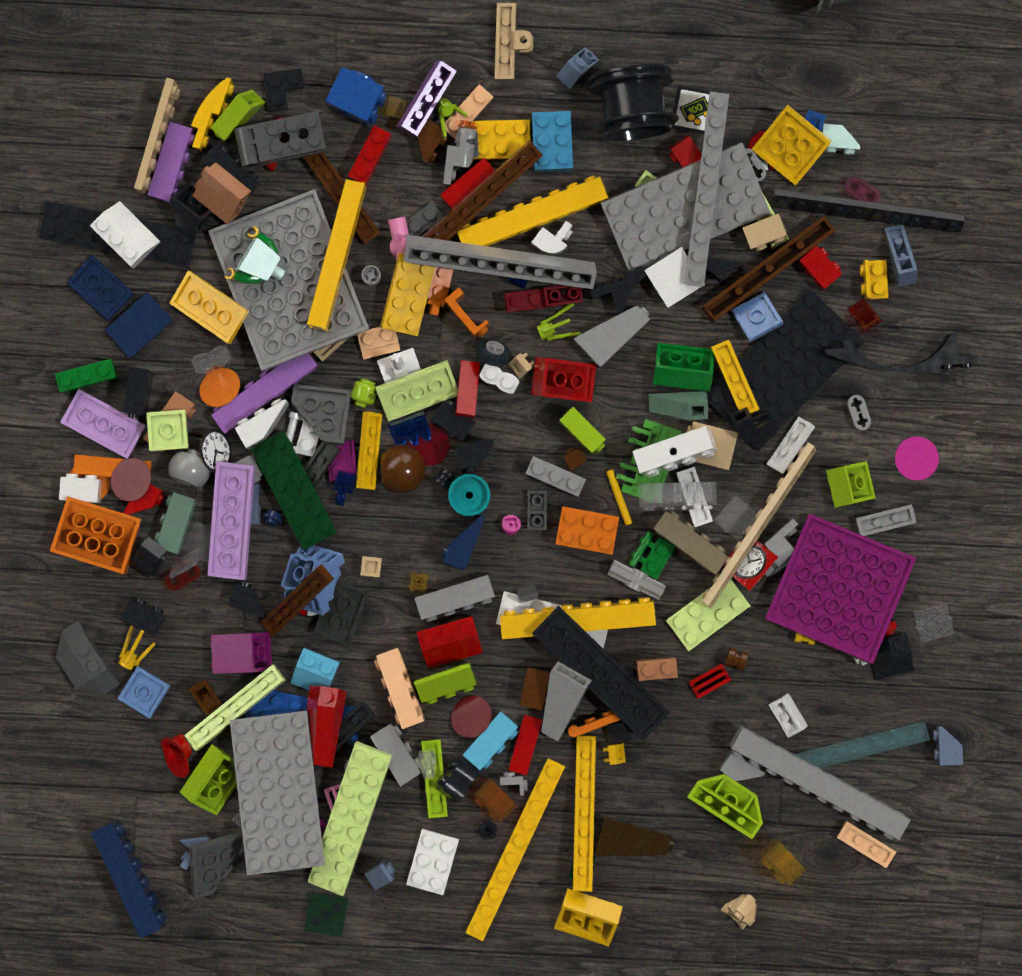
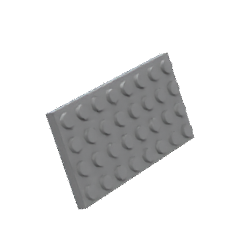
[600,142,770,271]
[230,711,325,875]

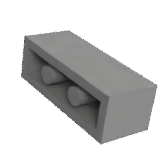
[525,456,586,497]

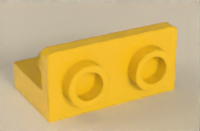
[860,260,888,300]

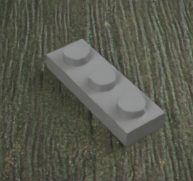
[855,504,917,536]

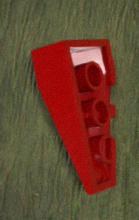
[307,685,347,768]

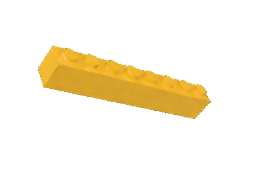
[457,176,608,246]
[500,597,656,639]

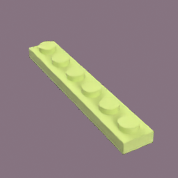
[184,665,286,751]

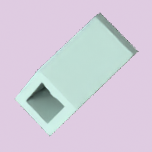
[821,124,860,155]

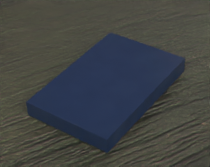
[66,255,135,321]
[105,292,173,359]

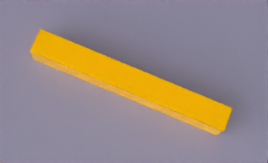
[307,179,367,333]

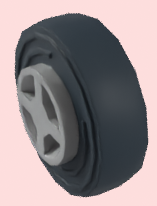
[476,338,510,367]

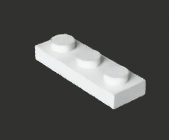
[767,417,815,474]
[676,467,713,527]

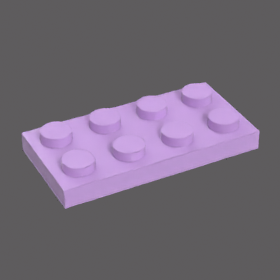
[60,389,147,459]

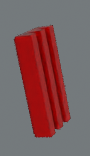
[689,663,731,699]

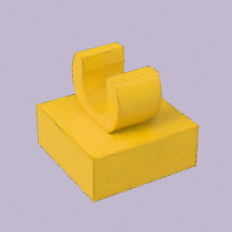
[603,743,626,765]

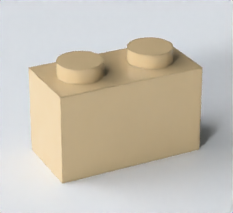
[743,214,788,252]

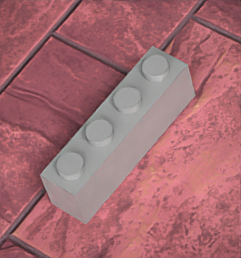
[415,575,495,622]

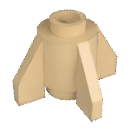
[721,894,757,929]

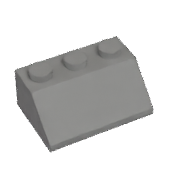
[370,723,422,787]

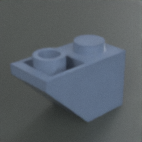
[556,47,599,89]
[933,726,963,766]
[364,860,396,890]

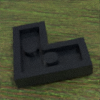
[264,68,304,112]

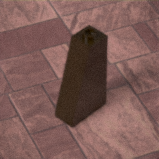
[594,816,674,856]

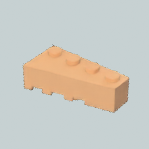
[374,648,425,729]

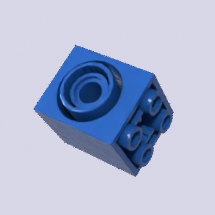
[325,67,387,127]

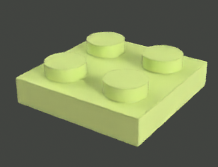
[147,410,189,451]

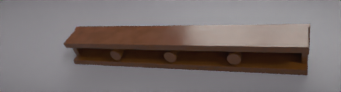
[702,215,836,323]

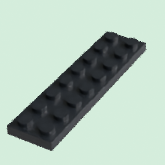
[39,201,197,268]
[532,605,670,741]

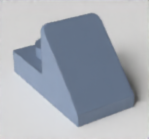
[180,836,211,870]

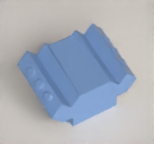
[281,545,345,615]

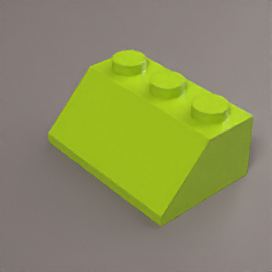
[414,662,477,705]
[180,744,237,816]

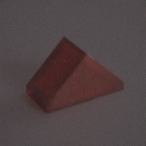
[847,299,882,334]

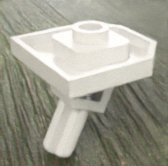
[377,348,421,383]

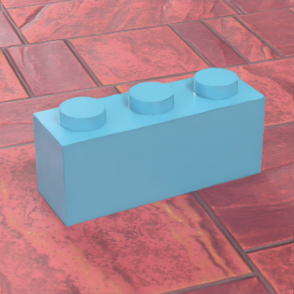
[463,711,518,770]

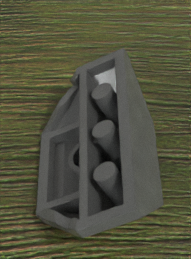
[56,620,121,695]

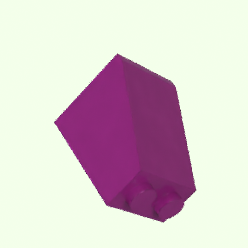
[210,632,272,674]

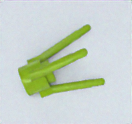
[436,98,468,137]
[537,304,581,341]

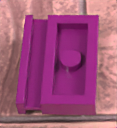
[328,440,357,481]

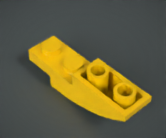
[191,78,234,152]

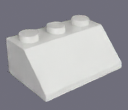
[90,201,160,269]

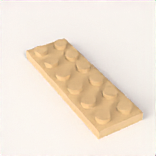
[134,78,180,196]

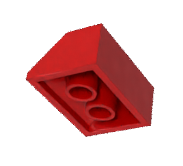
[416,616,483,669]

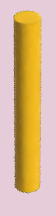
[606,469,632,526]

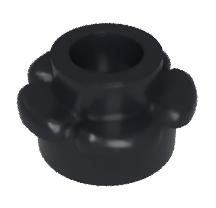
[478,820,497,839]

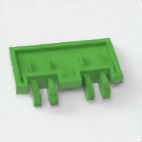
[616,419,682,504]

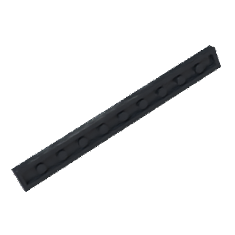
[771,189,965,233]

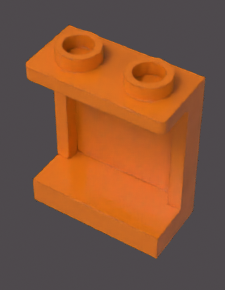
[444,288,489,338]

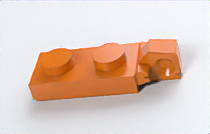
[427,267,453,316]

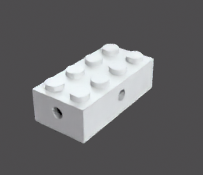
[633,426,718,478]

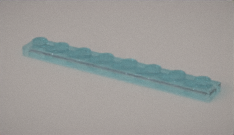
[780,721,930,778]

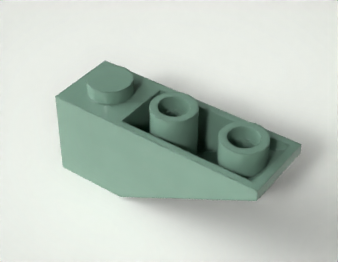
[649,391,708,420]

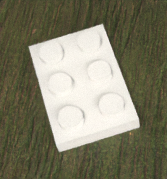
[406,828,459,895]

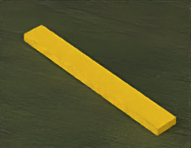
[573,736,596,892]

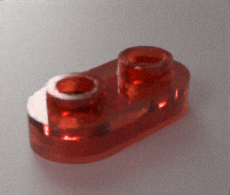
[165,561,201,591]

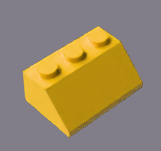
[554,888,623,947]

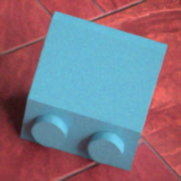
[291,648,340,691]

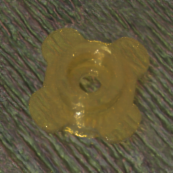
[408,572,429,592]

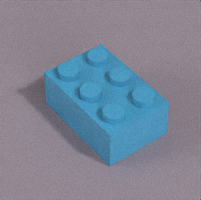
[532,111,573,173]

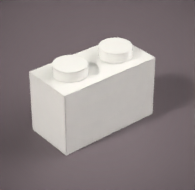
[59,474,102,503]

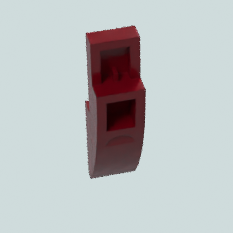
[503,285,583,313]

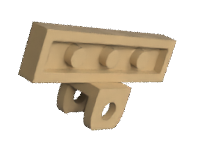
[495,3,533,80]

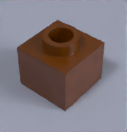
[563,447,588,471]

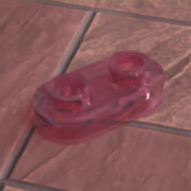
[844,176,881,203]

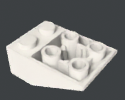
[235,398,289,450]

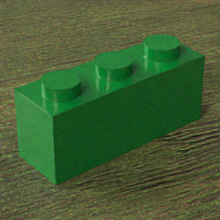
[55,359,119,394]

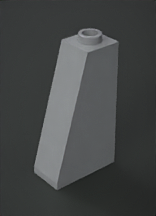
[574,306,650,368]
[541,662,592,741]

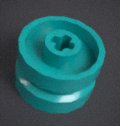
[448,474,490,517]

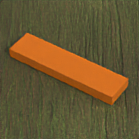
[73,455,152,477]

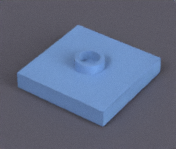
[731,292,784,342]
[117,666,170,719]

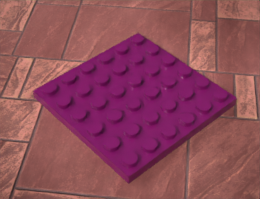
[765,514,916,664]

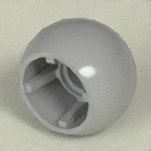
[168,449,210,488]

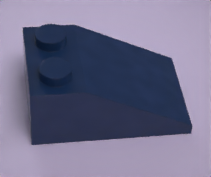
[441,515,486,571]

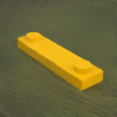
[711,340,759,414]
[356,412,382,490]

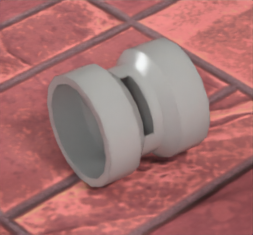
[361,265,381,286]

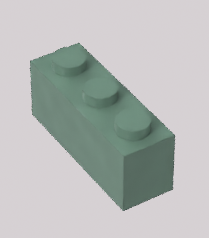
[154,492,197,554]

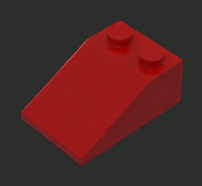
[531,357,596,402]

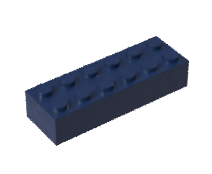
[91,820,167,939]

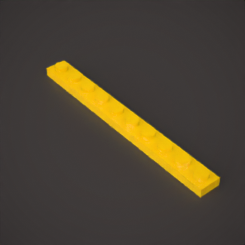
[465,758,565,941]

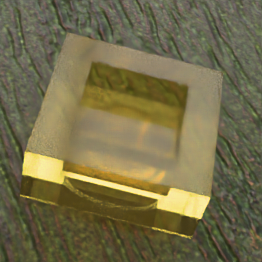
[382,95,406,119]

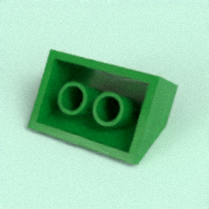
[653,343,714,391]

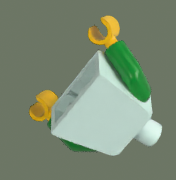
[224,226,285,284]

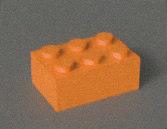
[555,506,619,555]

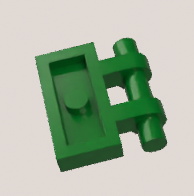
[628,531,675,580]

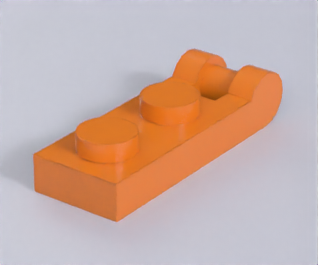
[568,710,621,737]

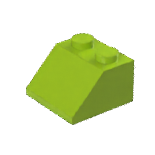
[826,461,876,508]

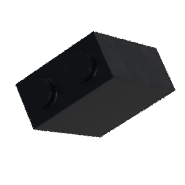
[123,367,154,420]

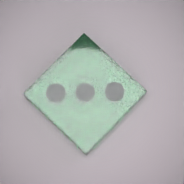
[304,892,349,937]

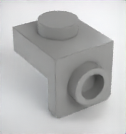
[500,772,528,796]

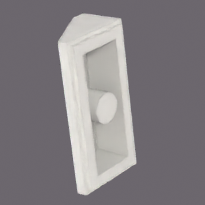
[769,693,807,738]

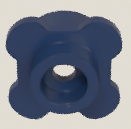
[263,510,282,526]

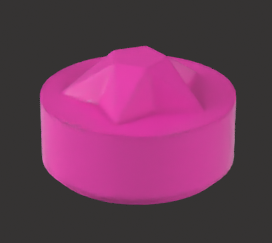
[501,515,521,535]

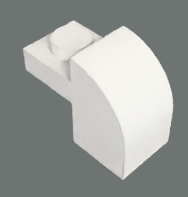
[531,221,573,255]

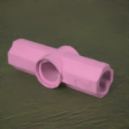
[388,217,409,260]

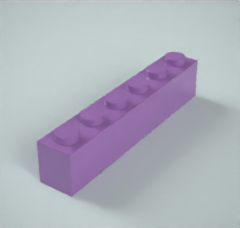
[211,354,319,435]

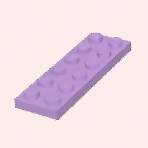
[208,461,255,580]

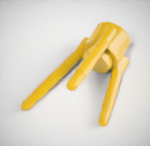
[118,625,155,670]

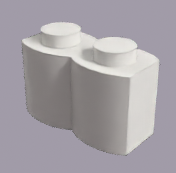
[479,363,519,395]

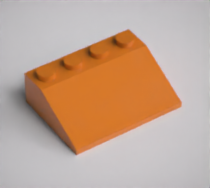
[50,496,141,575]

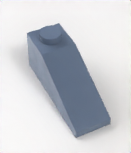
[884,225,918,287]

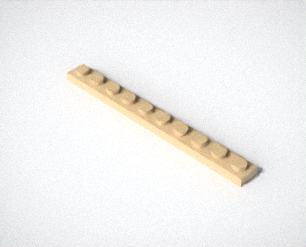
[702,442,816,609]

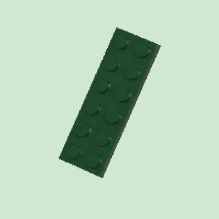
[250,431,338,550]

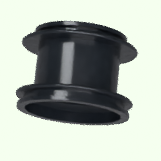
[588,64,679,141]

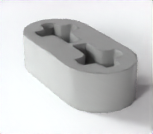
[745,149,766,182]
[847,395,871,431]

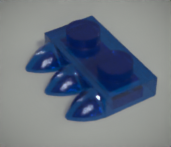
[388,411,431,446]

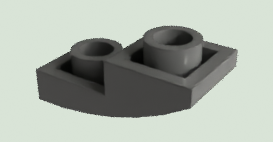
[527,489,547,530]

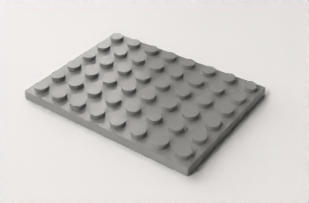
[208,189,370,372]

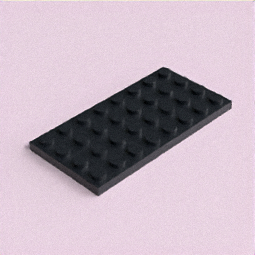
[707,289,865,451]

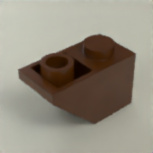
[418,119,448,166]

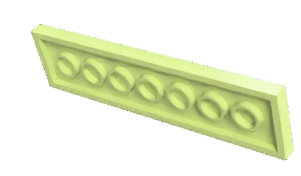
[308,741,393,896]

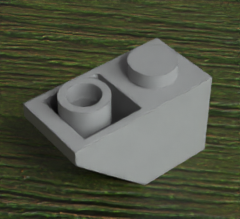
[719,750,765,781]

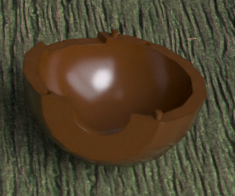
[381,444,426,494]

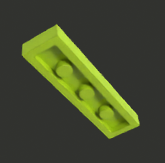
[421,739,448,818]

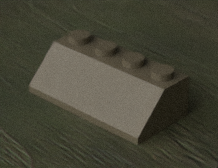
[652,510,728,575]

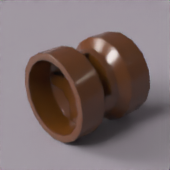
[724,647,749,671]

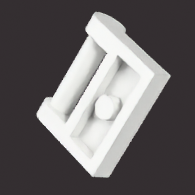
[286,412,319,457]

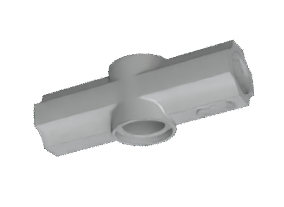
[607,560,666,600]

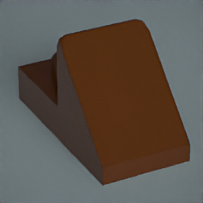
[189,680,223,717]

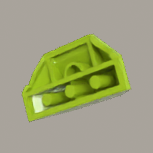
[687,774,763,839]

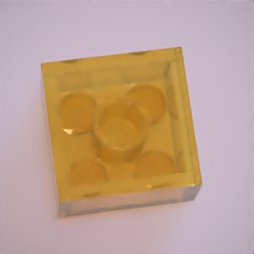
[759,838,806,886]

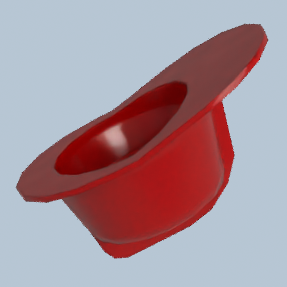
[161,734,192,778]

